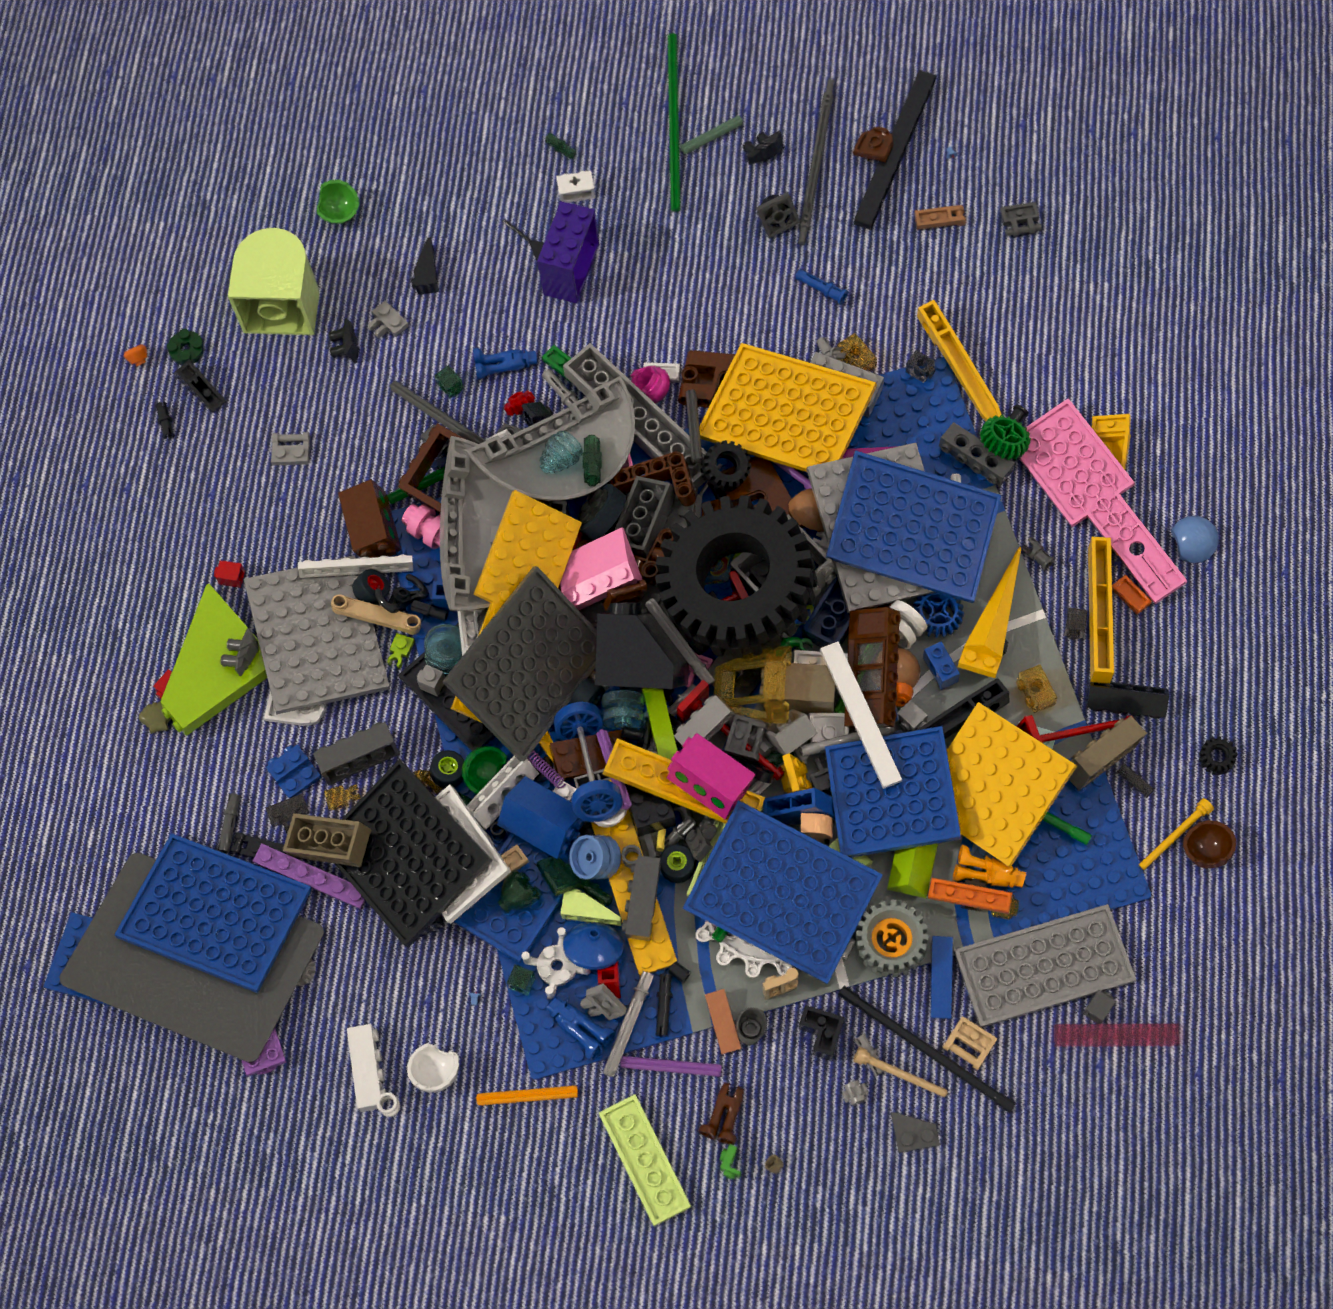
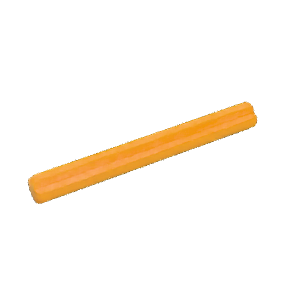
[476,1085,578,1105]

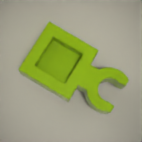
[387,633,415,669]

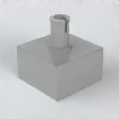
[764,709,817,761]

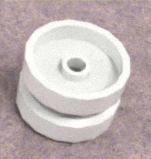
[890,600,927,649]

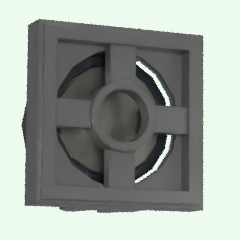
[756,192,801,238]

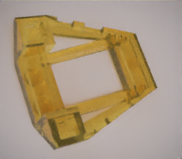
[714,646,792,724]

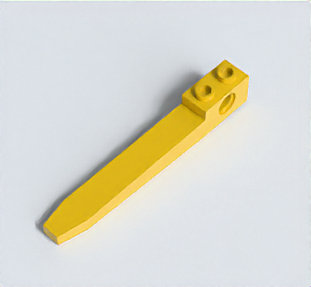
[917,300,1002,422]

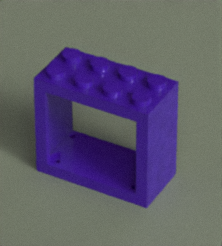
[537,201,600,304]

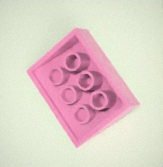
[560,527,643,611]

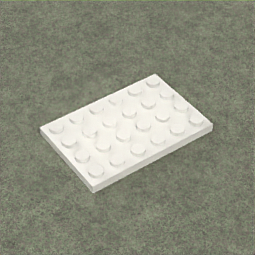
[436,785,511,924]

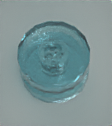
[424,624,462,674]
[602,690,645,730]

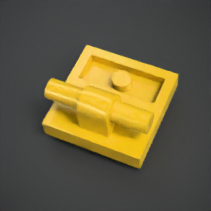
[779,753,813,793]

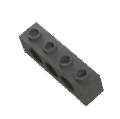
[939,422,1015,487]

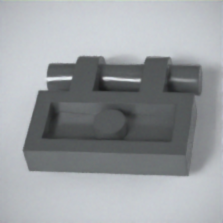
[1000,201,1042,237]

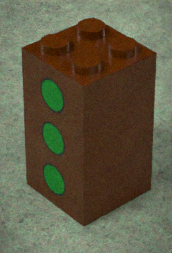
[338,479,402,558]

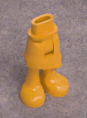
[952,845,1026,888]

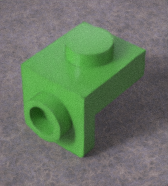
[720,1144,741,1180]

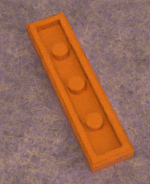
[928,878,1012,914]

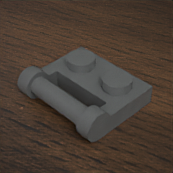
[724,714,769,762]

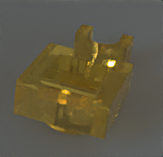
[324,784,361,811]

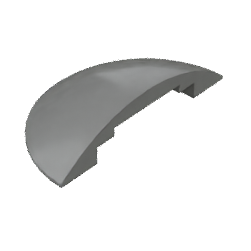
[466,376,635,501]
[440,436,512,611]

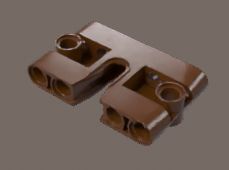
[677,350,735,408]
[719,456,805,528]

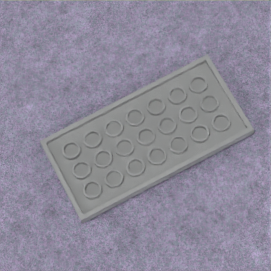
[954,904,1136,1028]

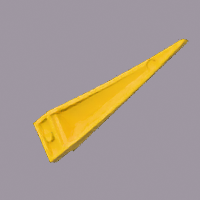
[1092,414,1131,555]
[958,547,1021,678]

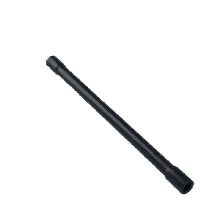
[838,985,1016,1113]

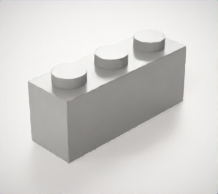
[674,695,736,746]

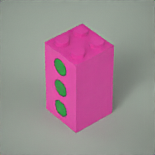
[667,733,755,820]

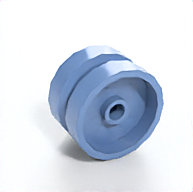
[569,835,621,879]

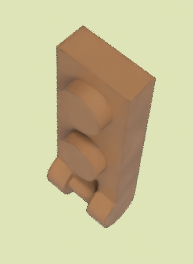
[914,205,967,230]

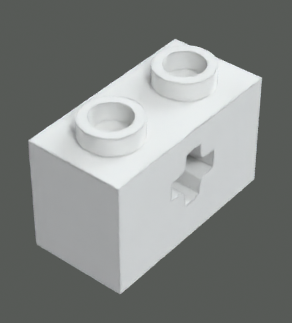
[556,171,595,203]

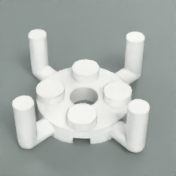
[522,927,591,999]

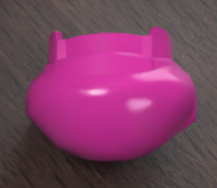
[631,366,670,403]

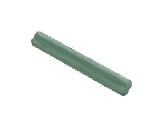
[680,115,743,154]

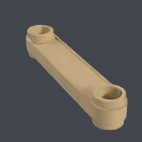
[331,594,421,635]

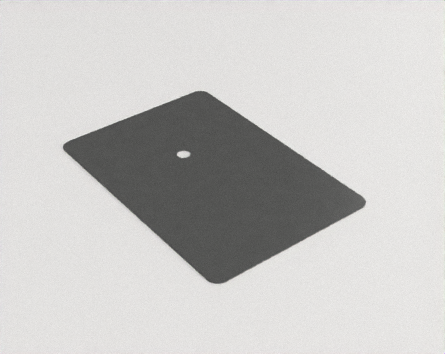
[60,853,324,1062]

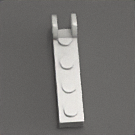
[347,1024,400,1117]

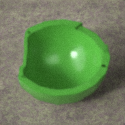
[316,180,359,224]

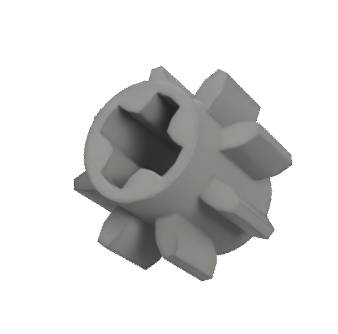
[842,1080,868,1106]

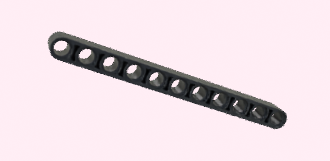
[854,70,937,230]

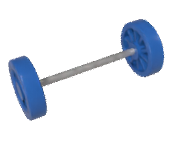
[554,702,623,822]

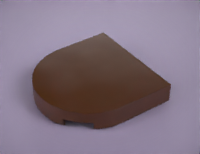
[853,127,894,162]

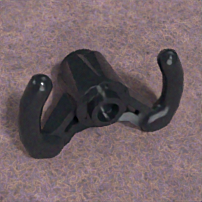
[375,574,429,613]

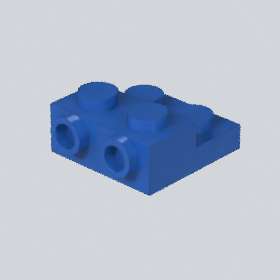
[266,745,322,801]

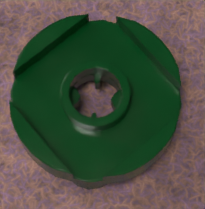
[167,329,204,365]

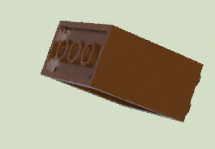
[398,423,464,514]

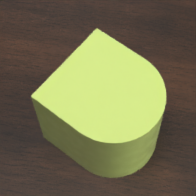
[228,228,319,335]

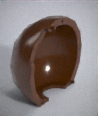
[1183,820,1236,868]

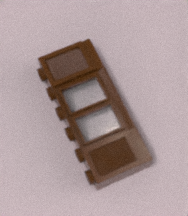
[844,607,901,729]

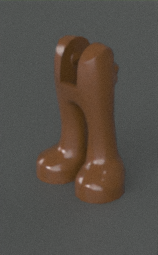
[698,1082,744,1145]

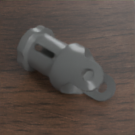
[1022,537,1055,571]

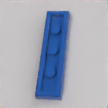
[930,936,953,1019]

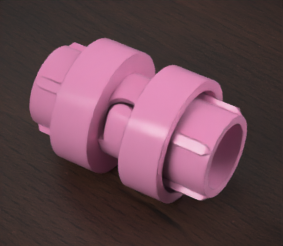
[402,504,440,549]

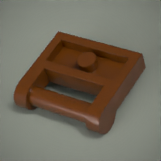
[603,579,647,611]

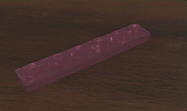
[1053,1024,1180,1046]

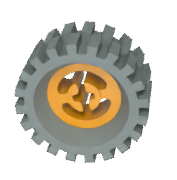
[856,900,928,977]

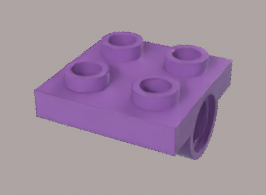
[242,1028,286,1077]

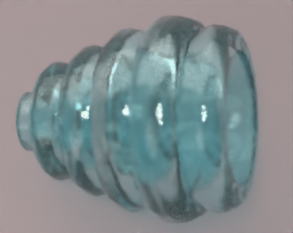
[540,431,583,474]

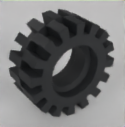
[1199,736,1237,775]

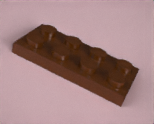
[549,729,629,781]

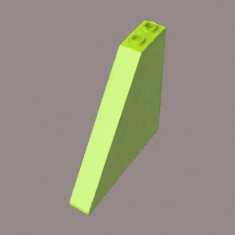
[160,584,267,736]

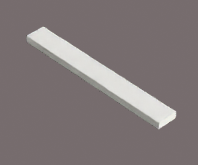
[820,641,902,789]

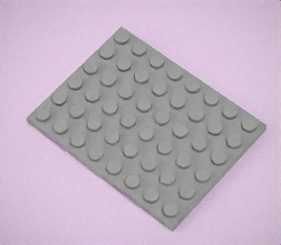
[807,443,934,613]
[244,555,390,715]

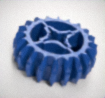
[913,592,964,639]

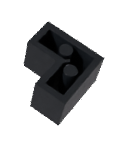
[799,1005,845,1061]

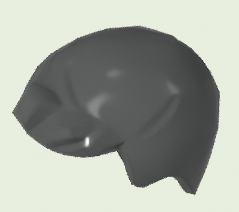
[736,1008,767,1046]

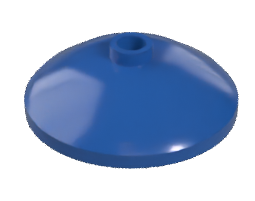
[563,922,624,970]

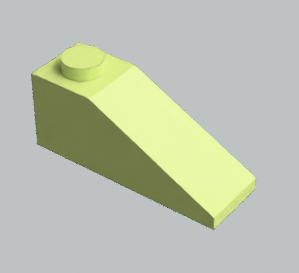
[561,889,622,926]

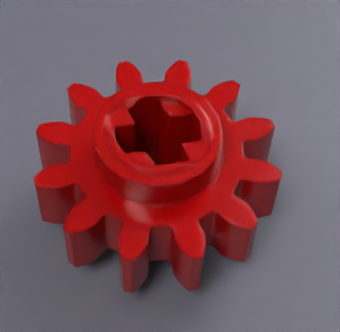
[504,390,536,416]

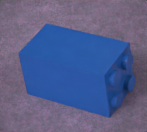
[497,776,585,859]

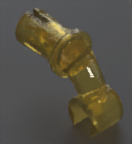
[413,770,443,793]

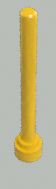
[1139,798,1214,870]

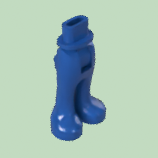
[473,348,537,380]
[546,997,616,1061]

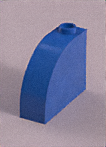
[763,788,835,825]

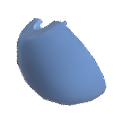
[1171,515,1219,563]

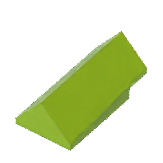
[887,843,938,898]

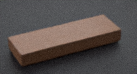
[704,989,741,1054]

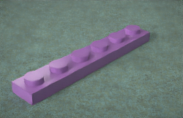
[253,843,365,910]

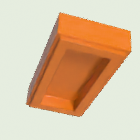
[1112,574,1152,615]

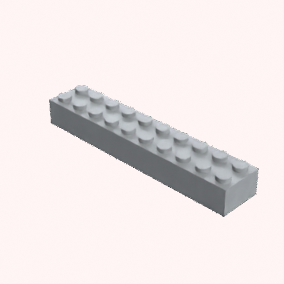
[563,343,717,489]

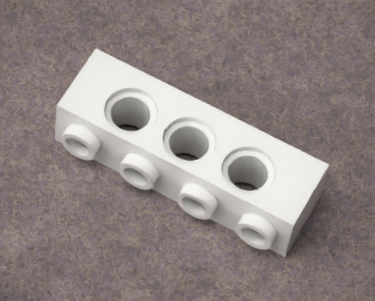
[467,756,539,830]

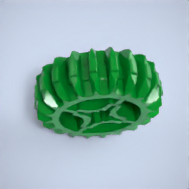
[980,415,1031,460]

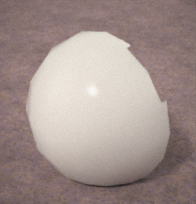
[407,1043,459,1093]

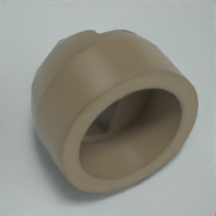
[765,1155,783,1174]

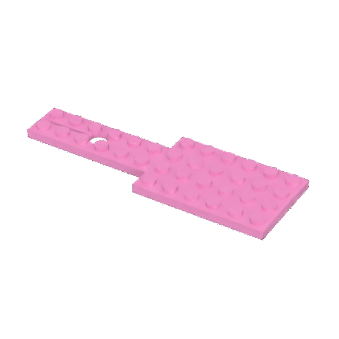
[1018,398,1187,604]

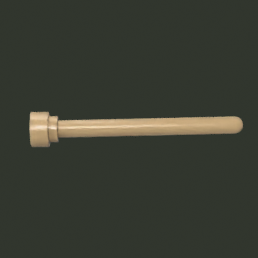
[853,1046,948,1097]

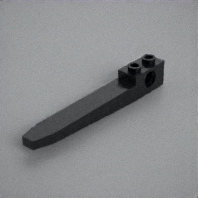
[916,678,1010,739]

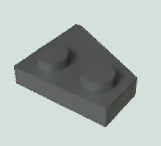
[891,1112,940,1154]

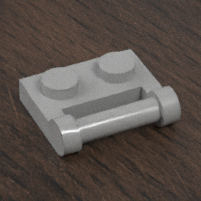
[271,432,310,465]

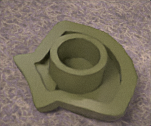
[139,702,171,734]

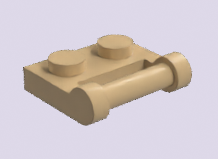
[762,968,798,1000]
[943,1016,998,1070]

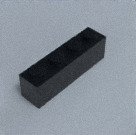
[1086,680,1170,719]

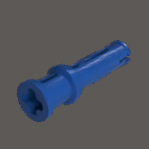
[795,269,848,305]

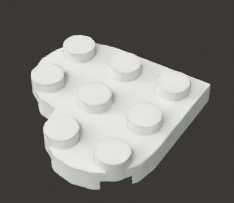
[264,691,326,726]

